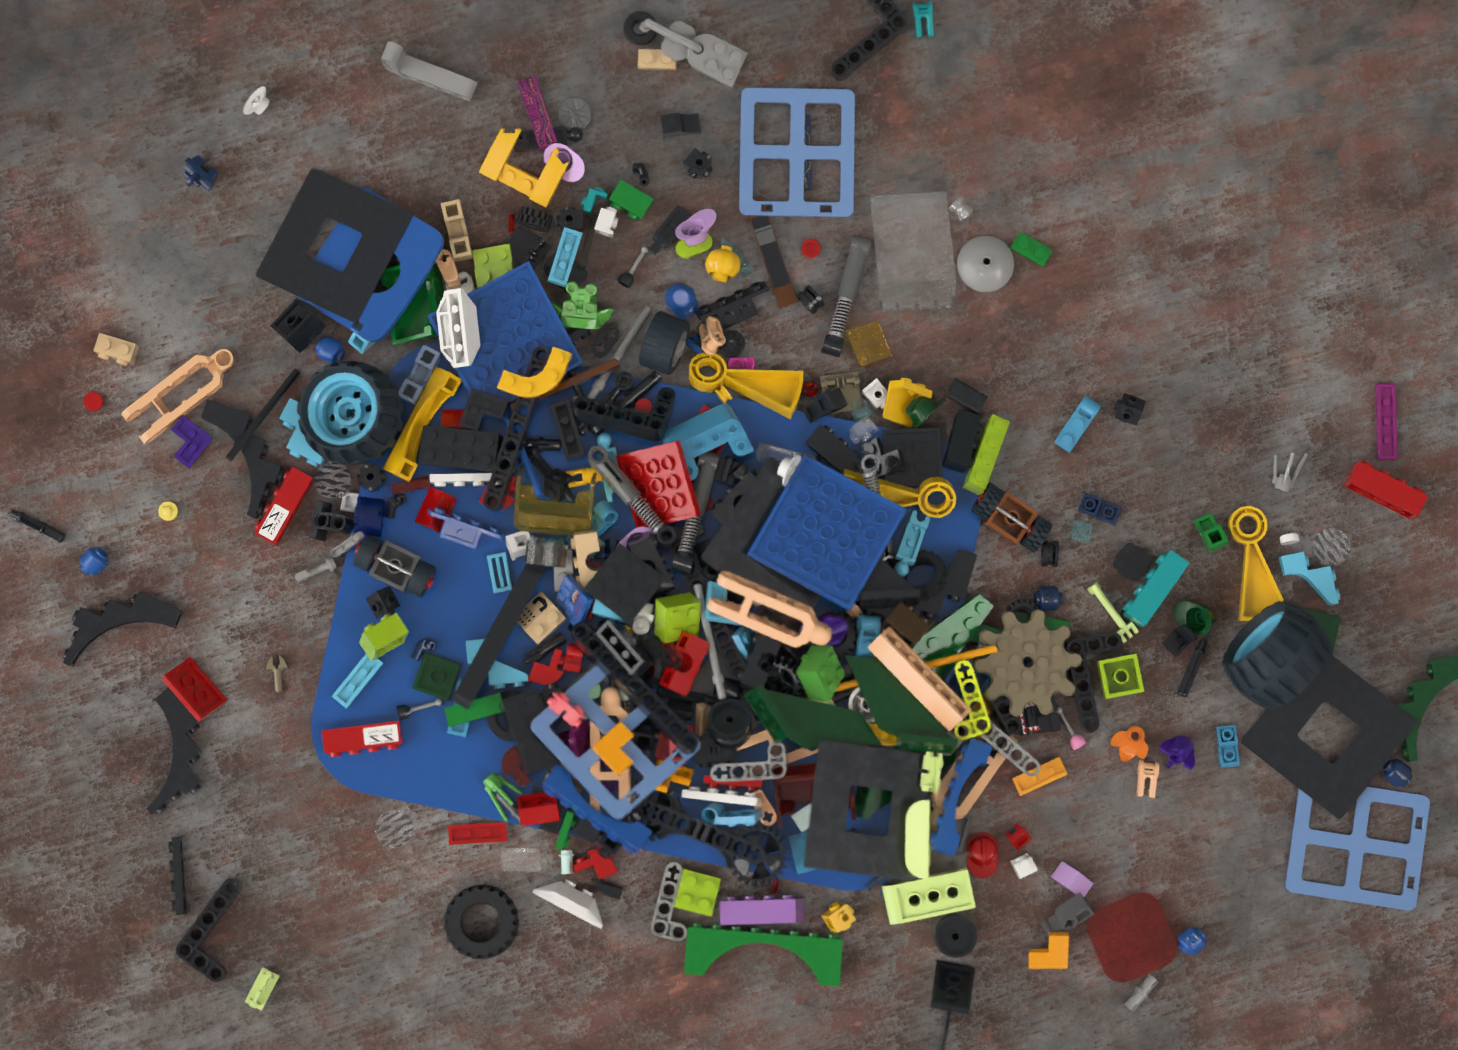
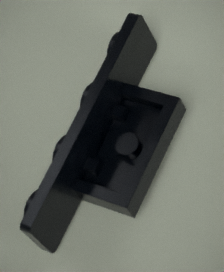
[695,281,769,330]

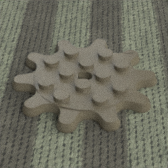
[972,609,1082,717]

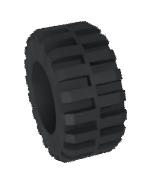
[444,885,519,959]

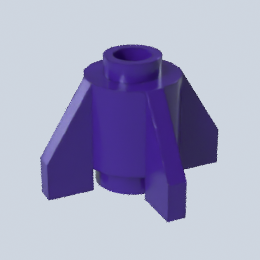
[817,615,848,646]
[1159,736,1195,770]

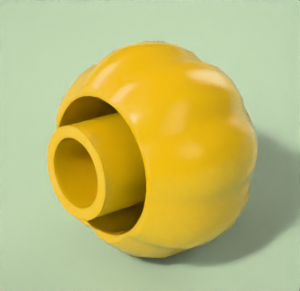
[705,245,741,282]

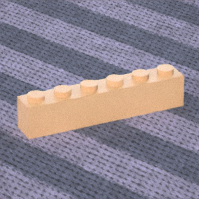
[868,626,971,731]

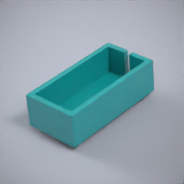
[1122,550,1190,628]

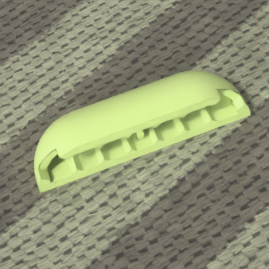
[905,800,931,879]

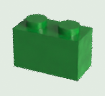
[609,180,654,221]

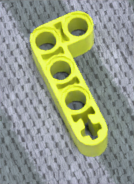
[954,660,991,740]

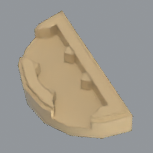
[695,702,712,737]

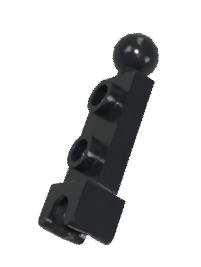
[513,126,583,153]

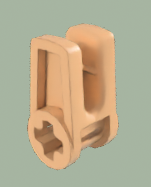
[436,249,461,289]
[699,316,726,355]
[1136,760,1159,798]
[752,790,777,826]

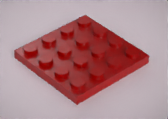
[616,440,701,528]

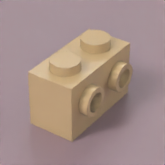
[93,333,139,366]

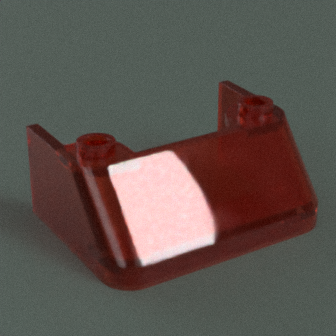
[772,763,856,828]

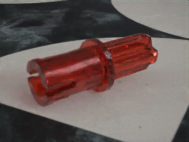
[391,476,430,495]

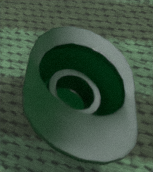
[905,396,947,429]
[1173,601,1217,636]

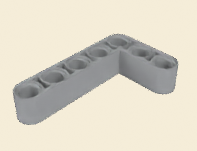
[381,41,478,101]
[941,708,1040,776]

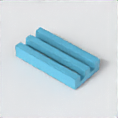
[487,552,513,594]

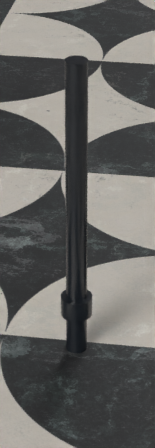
[226,369,300,461]

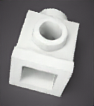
[594,207,618,238]
[862,378,887,410]
[506,529,536,561]
[1010,853,1038,879]

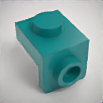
[581,187,608,215]

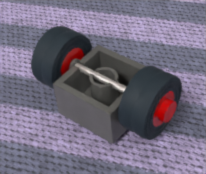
[353,534,436,598]

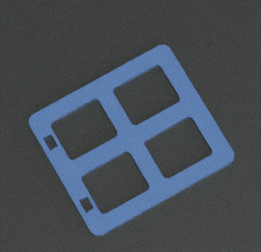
[739,88,855,218]
[531,657,701,819]
[1285,787,1430,911]

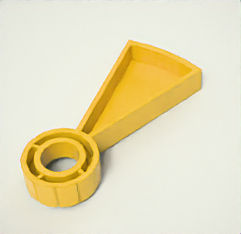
[688,352,803,420]
[843,469,956,518]
[1227,506,1283,622]

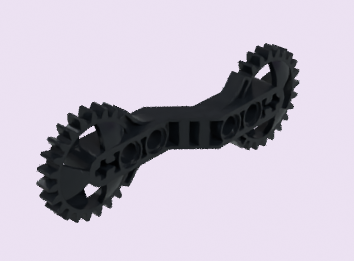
[620,781,790,887]

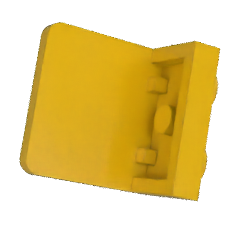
[883,378,933,427]

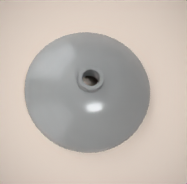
[957,236,1014,293]

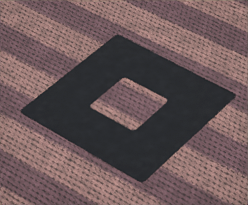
[256,168,413,323]
[702,457,822,630]
[1242,654,1417,819]
[804,740,930,881]

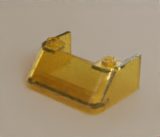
[514,465,597,536]

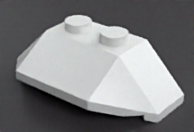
[436,288,481,368]
[532,880,603,929]

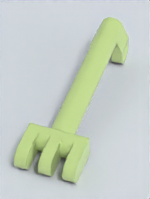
[1087,582,1139,643]

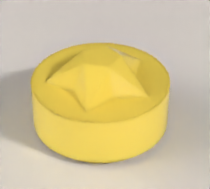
[158,502,179,521]

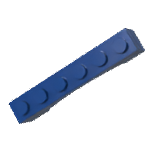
[929,738,992,857]
[542,764,652,854]

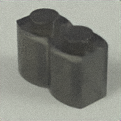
[524,537,568,568]

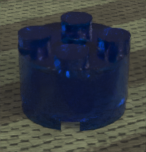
[354,496,385,537]

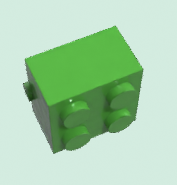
[796,645,845,701]

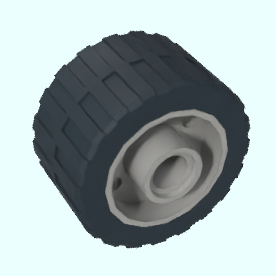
[639,311,690,375]

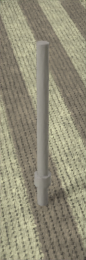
[587,306,652,399]
[694,584,726,699]

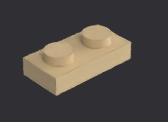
[638,49,676,70]

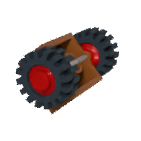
[971,483,1053,553]

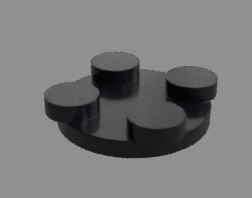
[1113,543,1152,581]

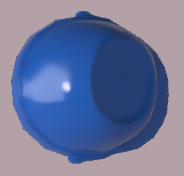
[665,283,698,318]

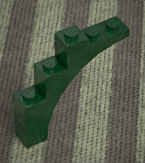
[1397,656,1458,762]

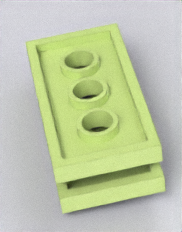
[882,867,976,924]

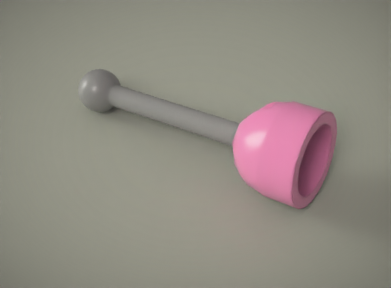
[1055,706,1087,751]

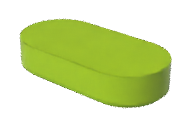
[676,234,713,259]

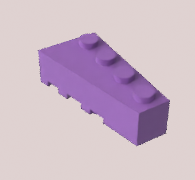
[720,895,805,925]

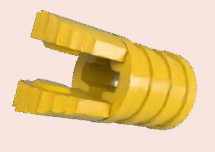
[566,467,603,488]

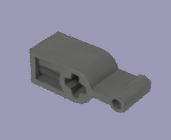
[1041,893,1094,937]

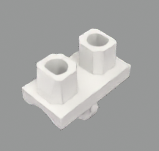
[632,603,654,636]

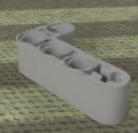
[710,742,786,782]
[651,862,687,941]

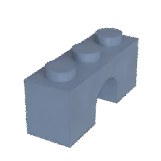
[398,344,442,406]

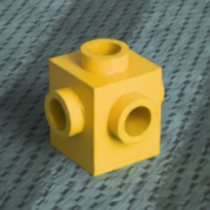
[821,902,856,933]

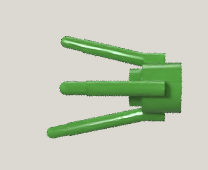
[483,772,523,821]

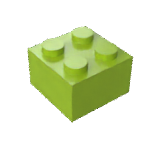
[654,592,701,643]
[359,613,409,662]
[1096,654,1144,700]
[674,869,721,917]

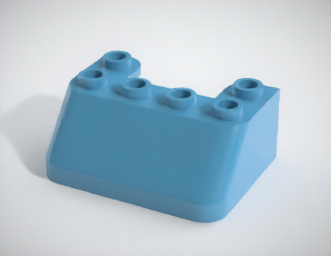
[662,404,754,481]

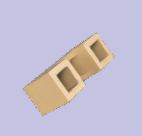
[441,199,473,262]
[570,529,600,588]

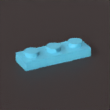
[547,227,582,287]
[332,654,384,709]

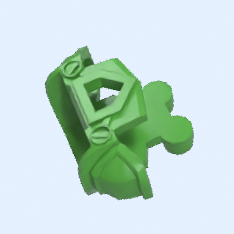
[550,281,614,329]

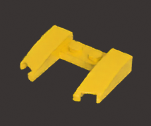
[479,128,569,207]

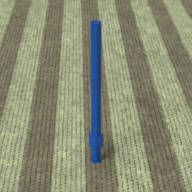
[503,406,543,497]

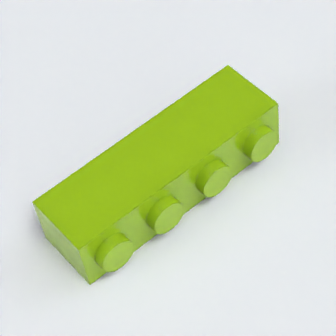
[962,414,1010,495]

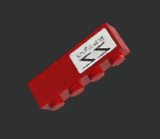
[254,467,314,546]
[322,721,403,757]

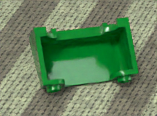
[381,263,444,345]

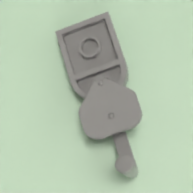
[640,18,748,88]

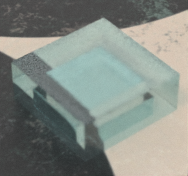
[1070,520,1093,543]

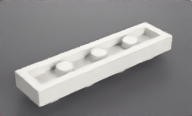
[430,473,504,487]
[681,786,762,807]

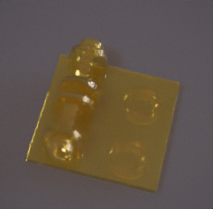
[846,321,892,368]

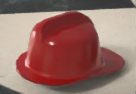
[967,832,998,879]

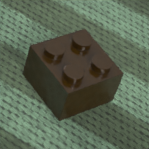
[882,602,931,649]

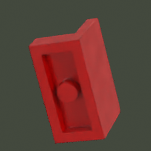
[415,487,457,533]
[517,792,560,826]

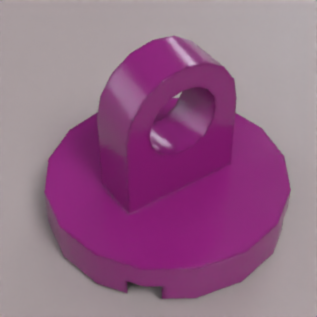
[557,720,590,757]

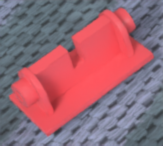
[547,692,587,727]

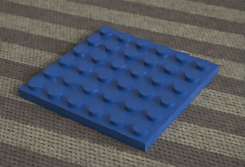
[427,261,583,417]
[747,454,907,611]

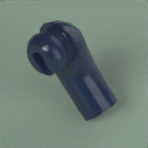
[411,638,437,661]

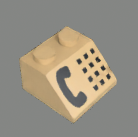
[517,592,567,646]

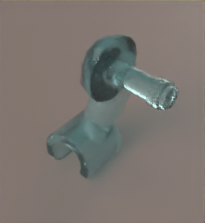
[720,238,751,277]

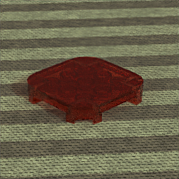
[1086,892,1177,983]

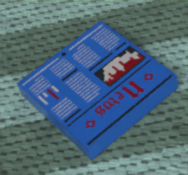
[554,574,593,626]

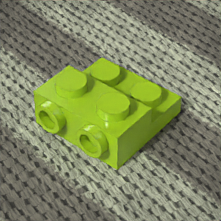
[472,244,515,288]

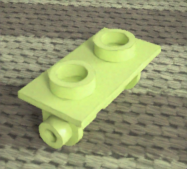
[920,752,943,793]
[245,967,280,1011]

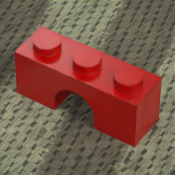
[659,631,710,696]

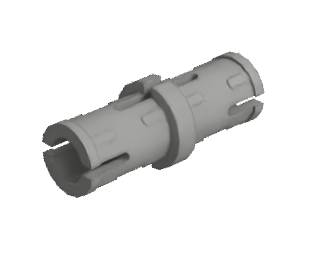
[1124,974,1158,1012]

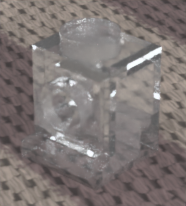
[848,415,879,445]

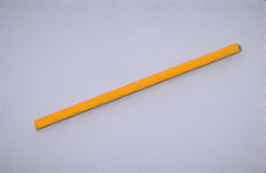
[835,644,997,692]

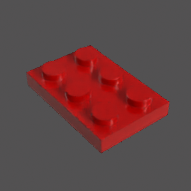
[161,657,228,722]

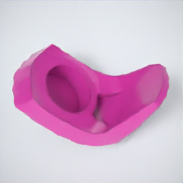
[726,357,755,370]

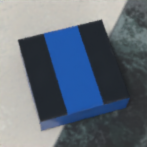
[686,334,704,354]

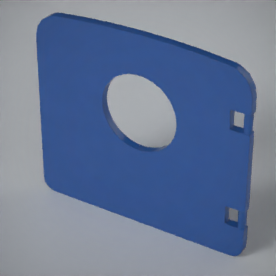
[297,188,444,342]

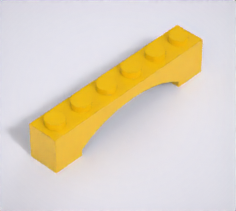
[383,367,462,482]

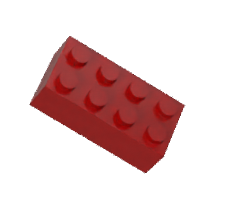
[1342,460,1428,520]

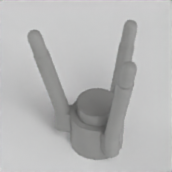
[1272,452,1308,492]

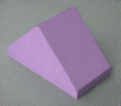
[1051,861,1094,897]

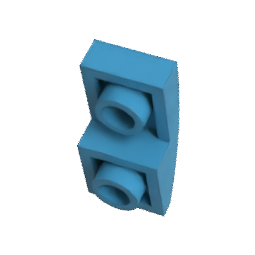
[1216,725,1240,768]

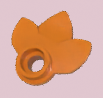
[1110,726,1148,762]

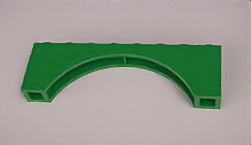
[684,923,843,986]

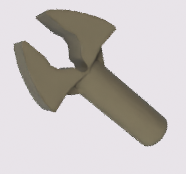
[266,655,288,693]

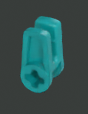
[912,1,934,38]

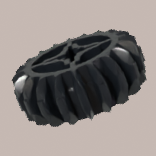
[761,656,805,698]

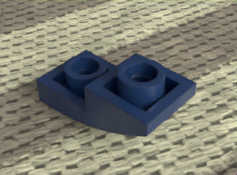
[1078,493,1122,526]

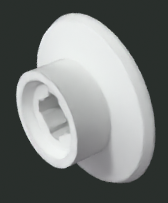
[243,86,269,115]
[778,455,801,487]

